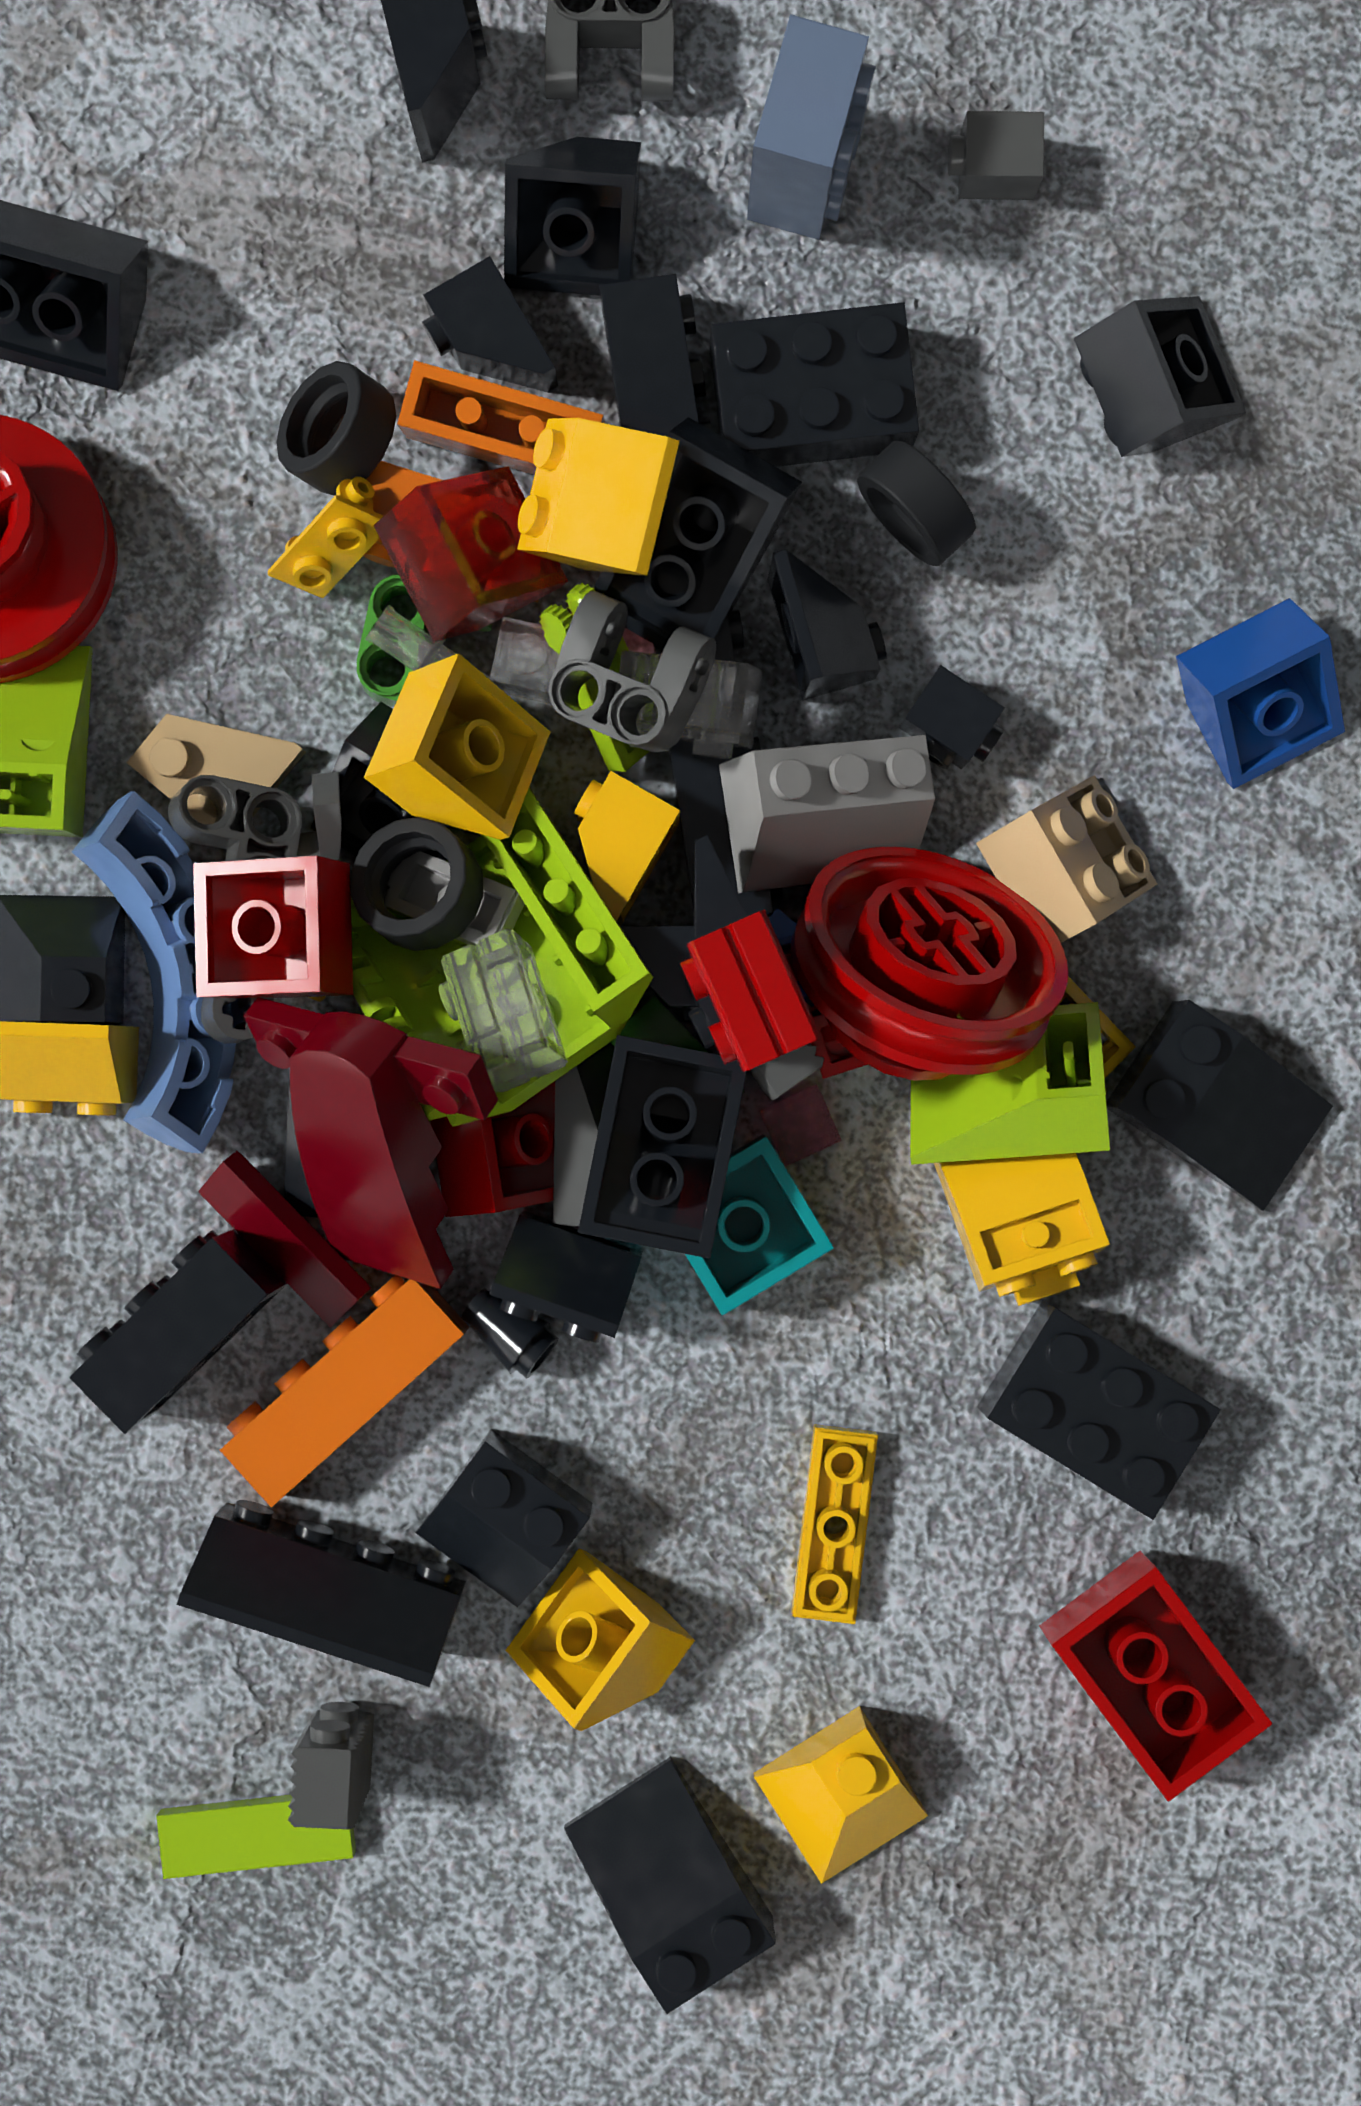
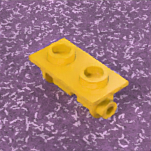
[268,477,392,598]

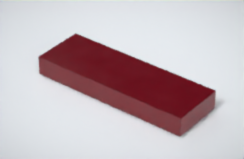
[198,1150,371,1328]

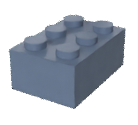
[747,14,876,240]

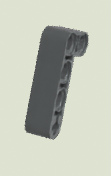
[168,775,302,1044]

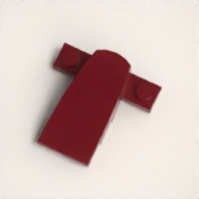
[244,997,498,1289]

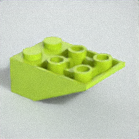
[0,646,93,837]
[910,1002,1110,1165]

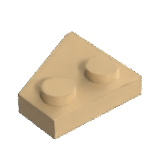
[126,714,306,824]

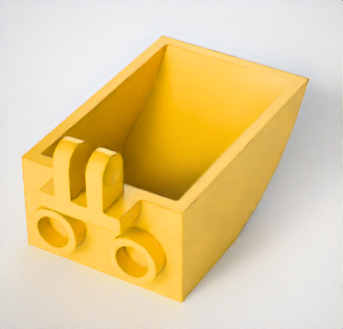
[934,1153,1110,1306]

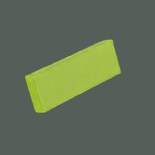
[156,1795,356,1879]

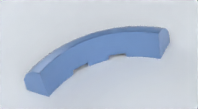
[72,790,243,1154]

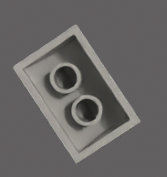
[719,735,935,893]

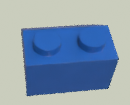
[1176,598,1345,789]

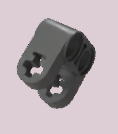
[545,0,674,102]
[548,591,716,752]

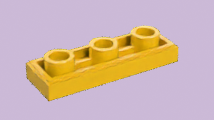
[791,1424,878,1624]

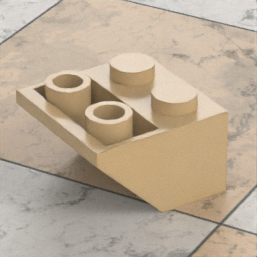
[976,775,1157,943]

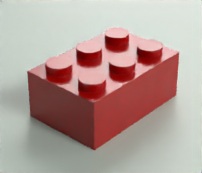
[1039,1550,1273,1802]

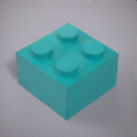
[685,1134,834,1316]

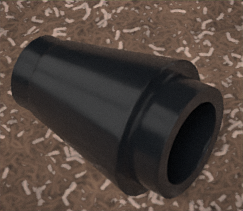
[461,1288,559,1379]

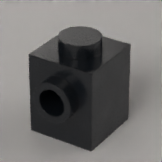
[899,665,1005,769]

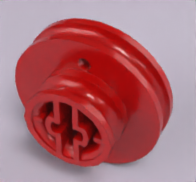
[0,415,118,683]
[791,846,1068,1081]

